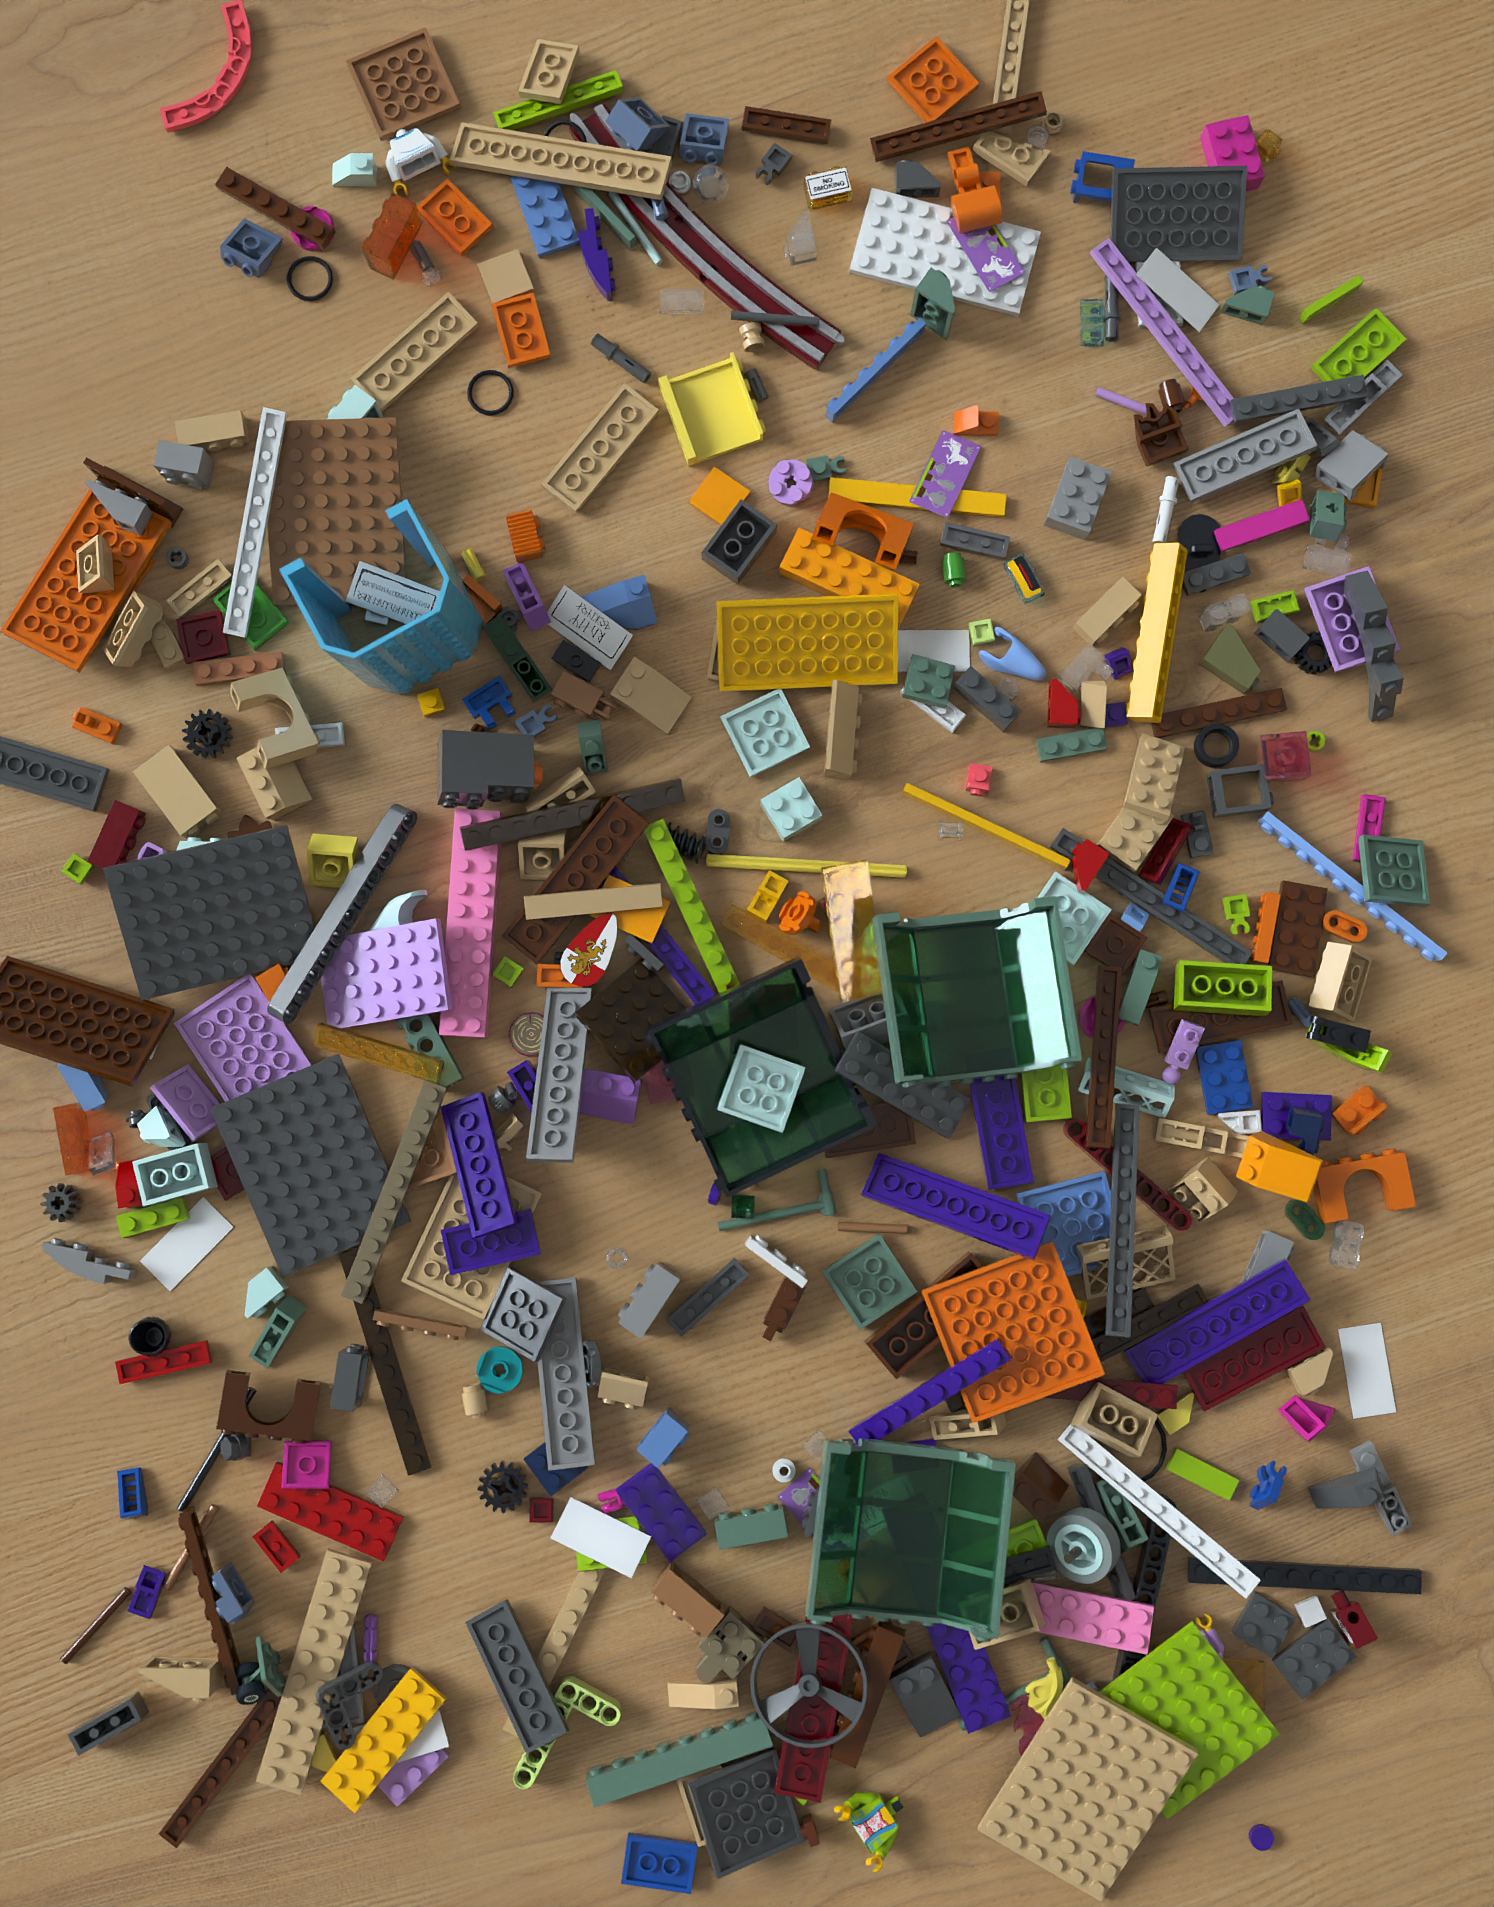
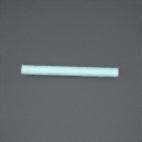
[608,192,663,266]

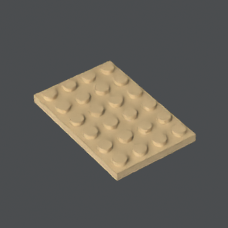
[401,1174,543,1320]

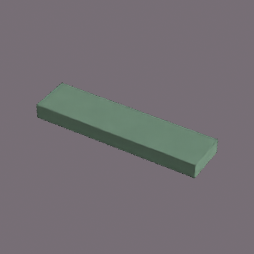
[571,185,636,250]

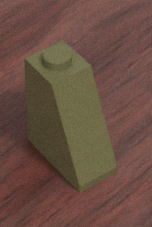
[1199,623,1261,694]

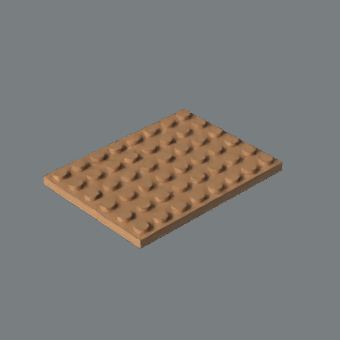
[267,417,407,605]

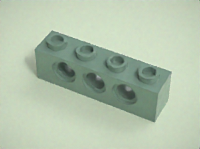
[395,1014,465,1088]

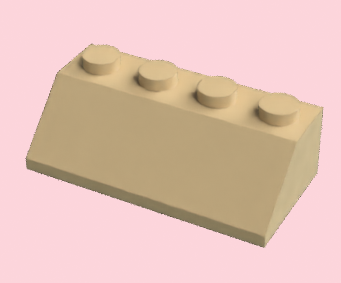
[824,680,862,779]

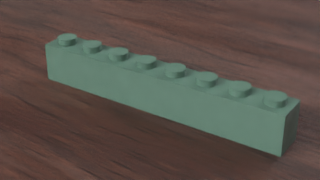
[585,1711,773,1808]

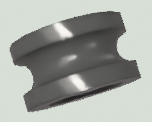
[166,547,189,570]

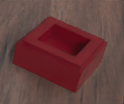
[530,1498,554,1523]

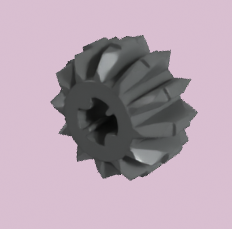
[40,1183,82,1222]

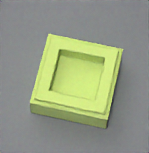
[968,619,995,646]

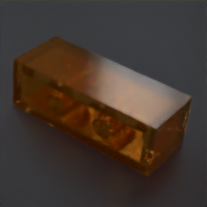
[53,1103,96,1176]

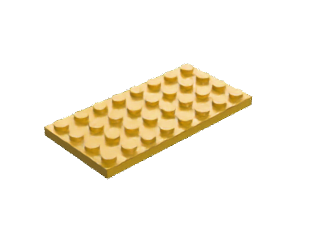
[716,594,898,691]

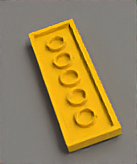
[320,1667,447,1813]

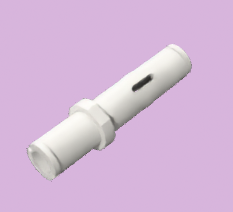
[1152,476,1180,543]

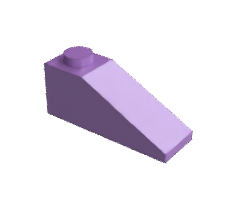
[503,562,551,632]

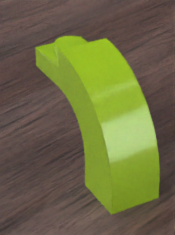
[1305,1024,1392,1074]

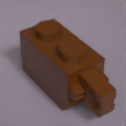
[762,1276,806,1342]

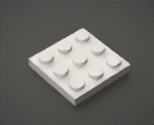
[745,1235,808,1288]

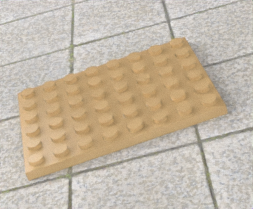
[978,1677,1198,1902]

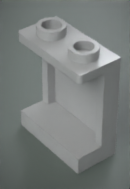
[1315,430,1388,501]

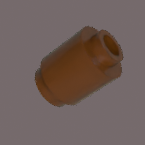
[1158,379,1186,413]

